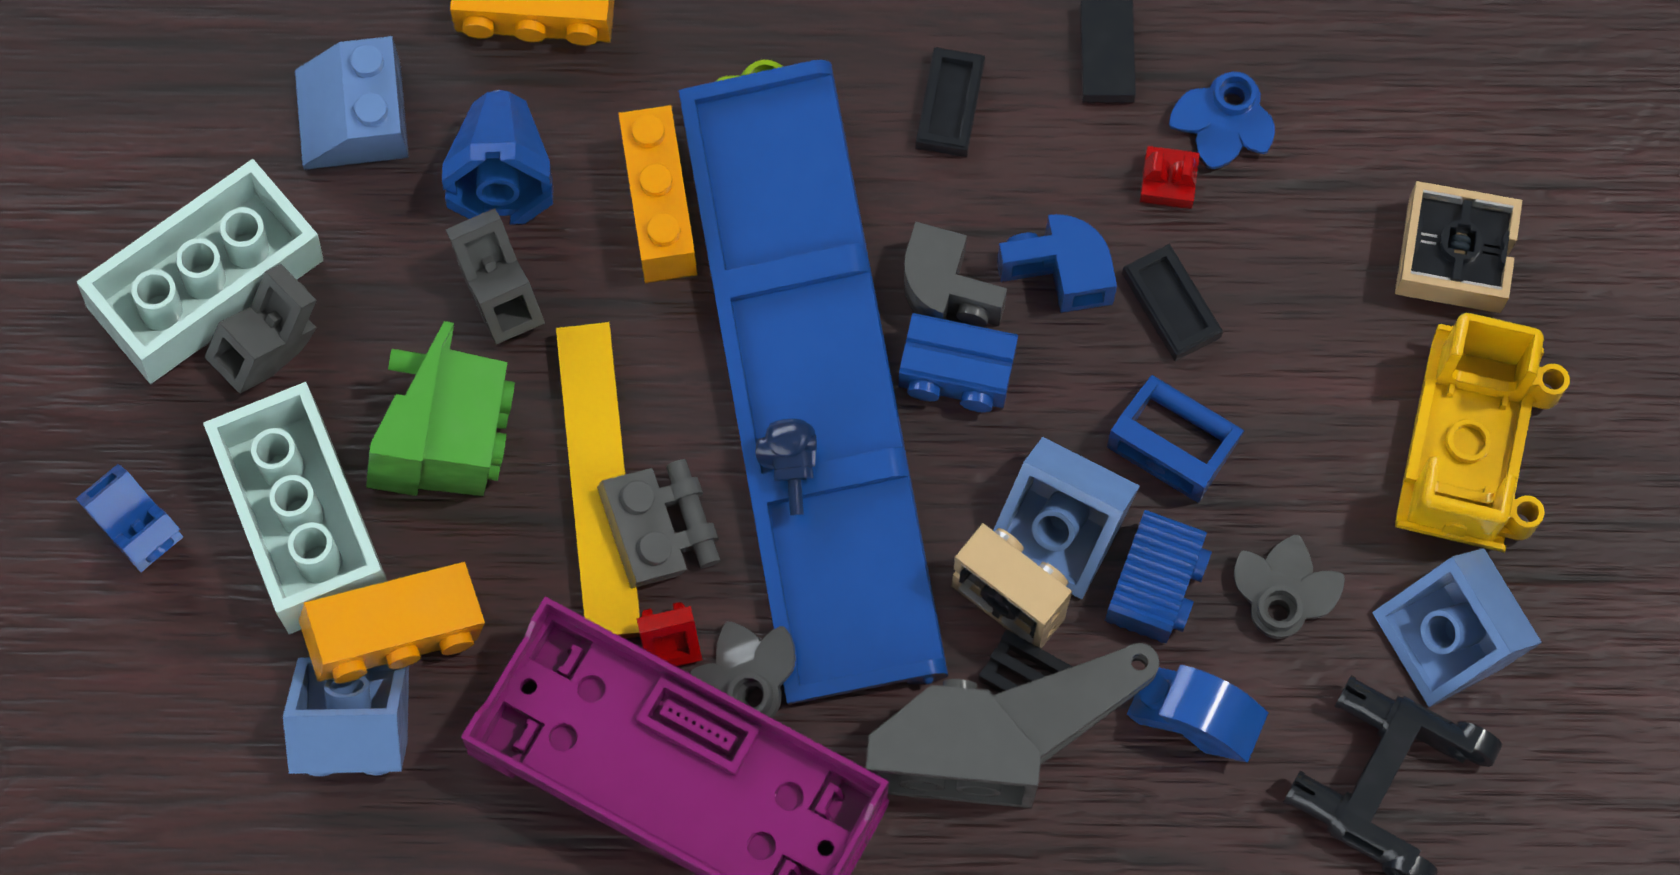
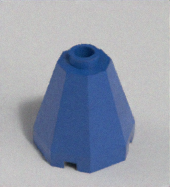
[442,90,553,224]

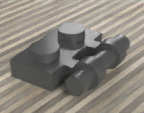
[597,459,721,589]

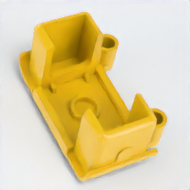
[1395,313,1570,553]

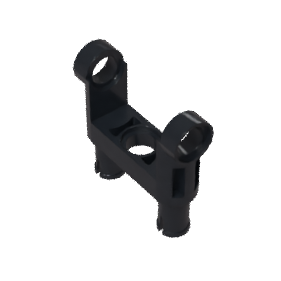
[1283,675,1503,875]

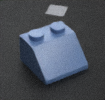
[295,36,409,170]
[993,437,1140,599]
[1372,548,1542,707]
[283,657,409,777]

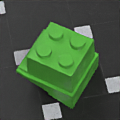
[366,321,515,496]

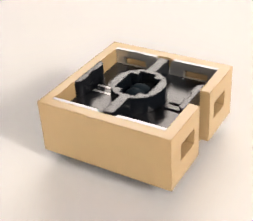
[1395,181,1523,313]
[951,523,1072,649]

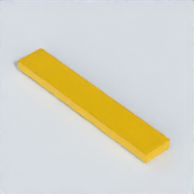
[556,322,641,639]

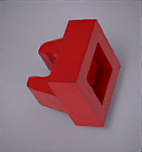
[1140,146,1200,209]
[636,602,703,666]

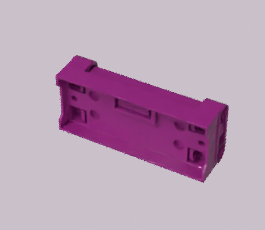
[461,596,890,875]

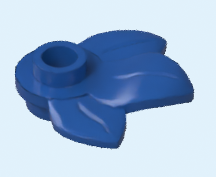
[1169,72,1275,169]

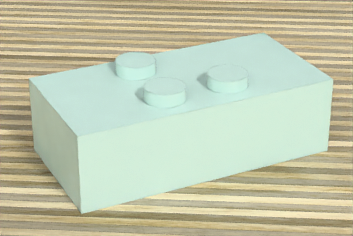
[77,159,324,385]
[203,382,387,634]

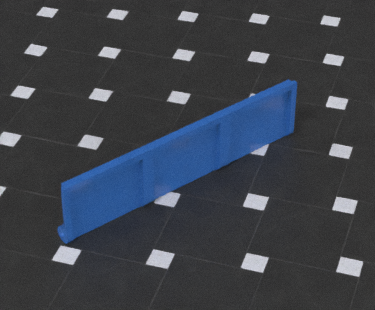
[678,60,949,705]

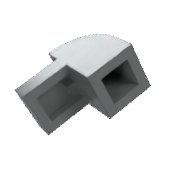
[445,208,545,345]
[904,221,1007,327]
[205,264,317,393]

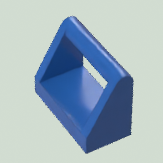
[1107,375,1245,503]

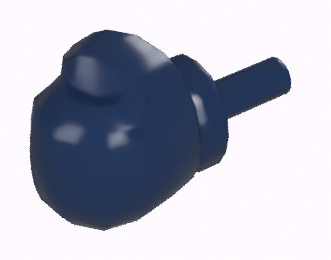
[755,419,817,515]

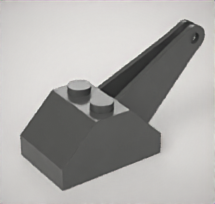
[866,643,1159,808]

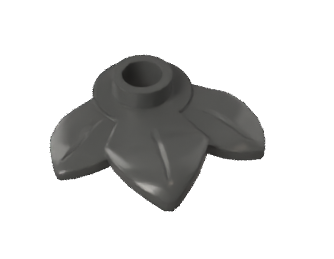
[1234,535,1345,639]
[691,621,796,718]

